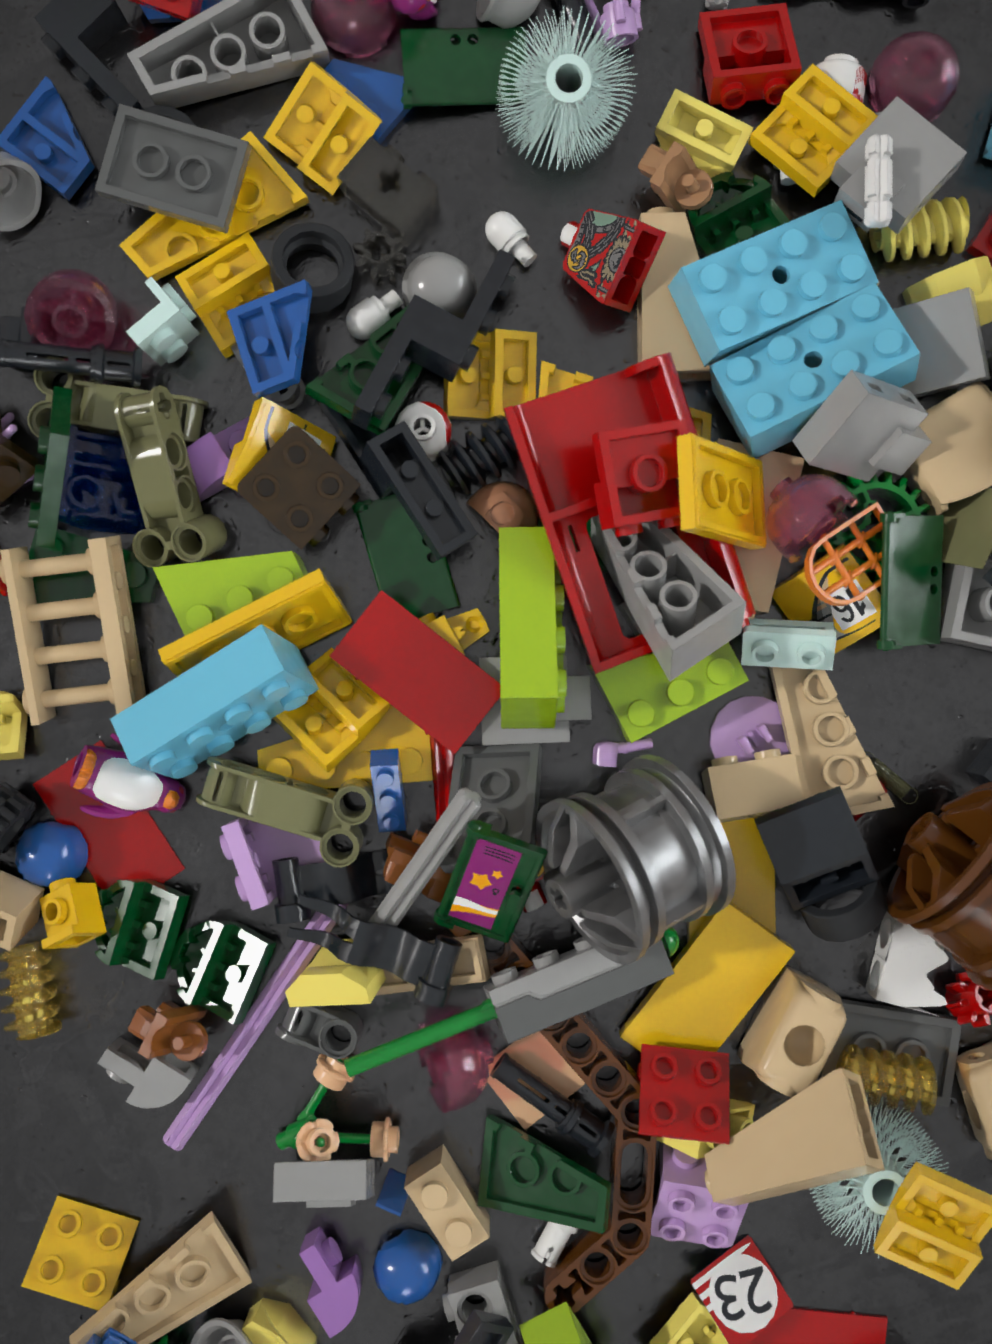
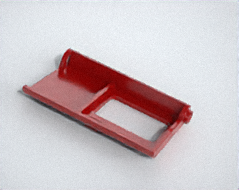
[503,352,756,674]

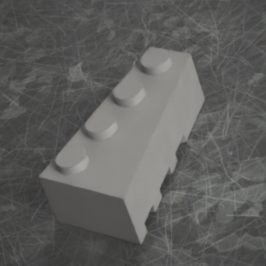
[127,0,330,108]
[591,515,746,682]

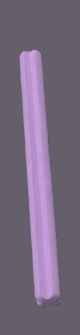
[163,903,348,1151]

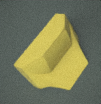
[654,88,754,178]
[902,256,992,326]
[285,939,386,1007]
[242,1298,317,1344]

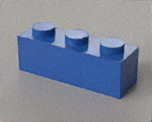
[370,748,407,832]

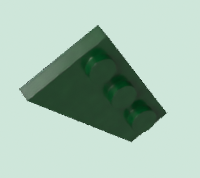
[305,306,424,435]
[28,386,72,549]
[29,529,166,604]
[477,1114,612,1234]

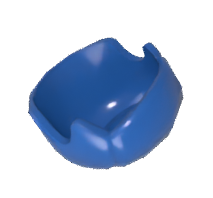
[15,821,88,887]
[372,1229,443,1305]

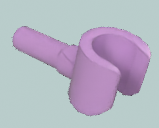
[592,738,653,767]

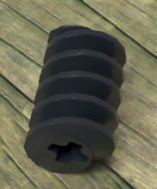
[435,415,518,498]

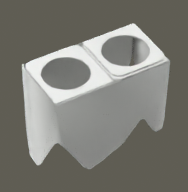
[865,911,949,1017]

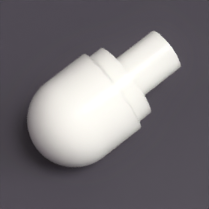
[485,211,537,267]
[346,290,403,340]

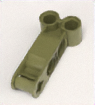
[27,357,209,446]
[114,385,227,567]
[195,757,375,868]

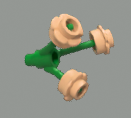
[276,1053,400,1162]

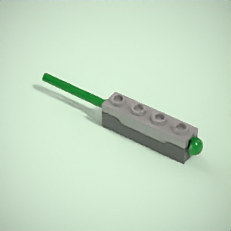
[343,927,679,1078]

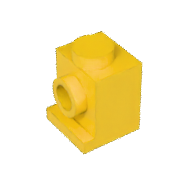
[39,878,107,949]

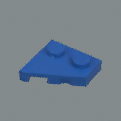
[324,58,410,154]
[0,76,95,200]
[227,279,313,398]

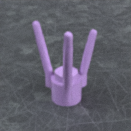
[584,0,643,48]

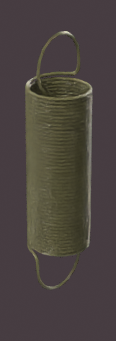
[865,752,918,804]

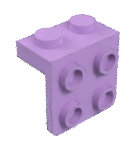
[219,818,333,911]
[651,1143,749,1248]

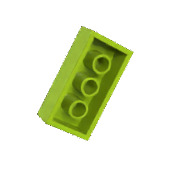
[499,527,567,729]

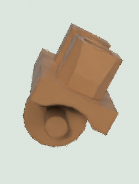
[637,141,714,213]

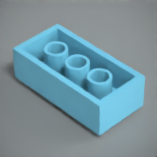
[667,200,879,367]
[710,283,920,458]
[110,624,319,779]

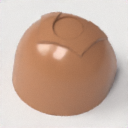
[466,481,540,533]

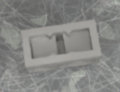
[442,1260,523,1344]

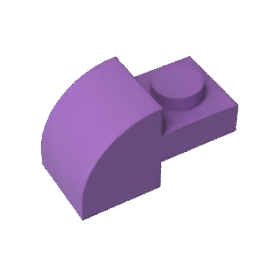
[187,416,250,502]
[299,1226,363,1338]

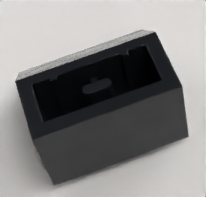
[754,786,880,911]

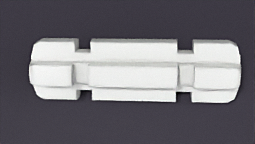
[864,134,893,228]

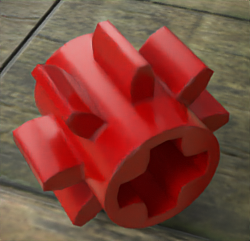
[945,972,992,1028]

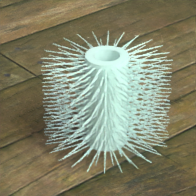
[496,5,637,172]
[809,1095,949,1258]

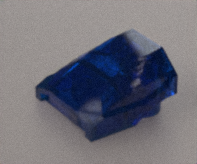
[58,425,146,534]

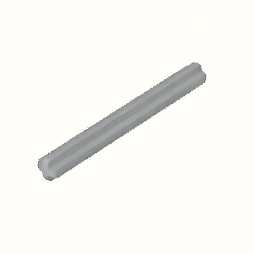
[368,787,481,926]

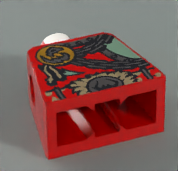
[560,209,667,313]

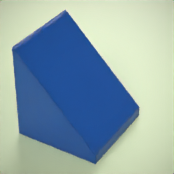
[375,1168,408,1216]

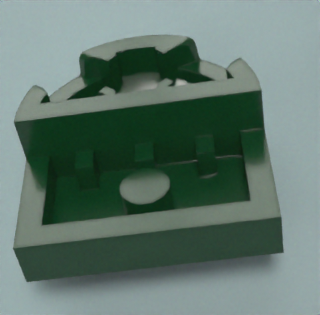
[689,172,790,258]
[95,879,190,980]
[170,920,276,1025]

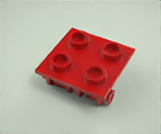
[637,1044,730,1145]

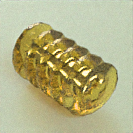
[0,941,63,1041]
[835,1043,937,1116]

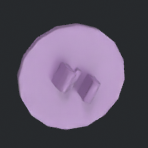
[710,696,789,762]

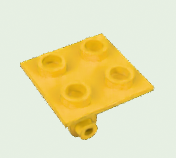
[21,1195,140,1310]

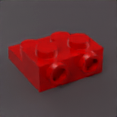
[698,3,802,110]
[592,418,688,537]

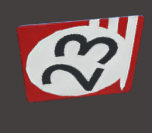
[691,1236,794,1344]

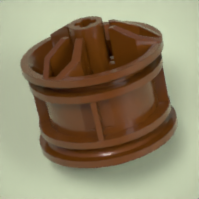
[887,782,992,991]

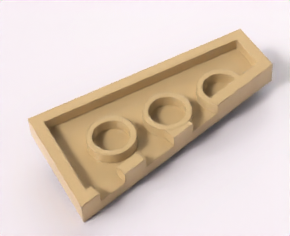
[769,667,895,815]
[69,1211,252,1344]

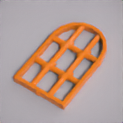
[804,501,884,606]

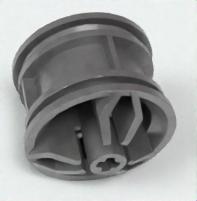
[536,755,736,965]

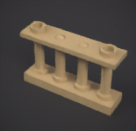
[0,535,146,726]

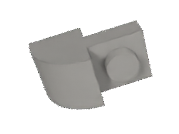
[98,1036,201,1109]

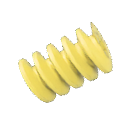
[869,195,970,262]

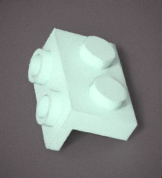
[126,277,200,366]
[741,618,836,671]

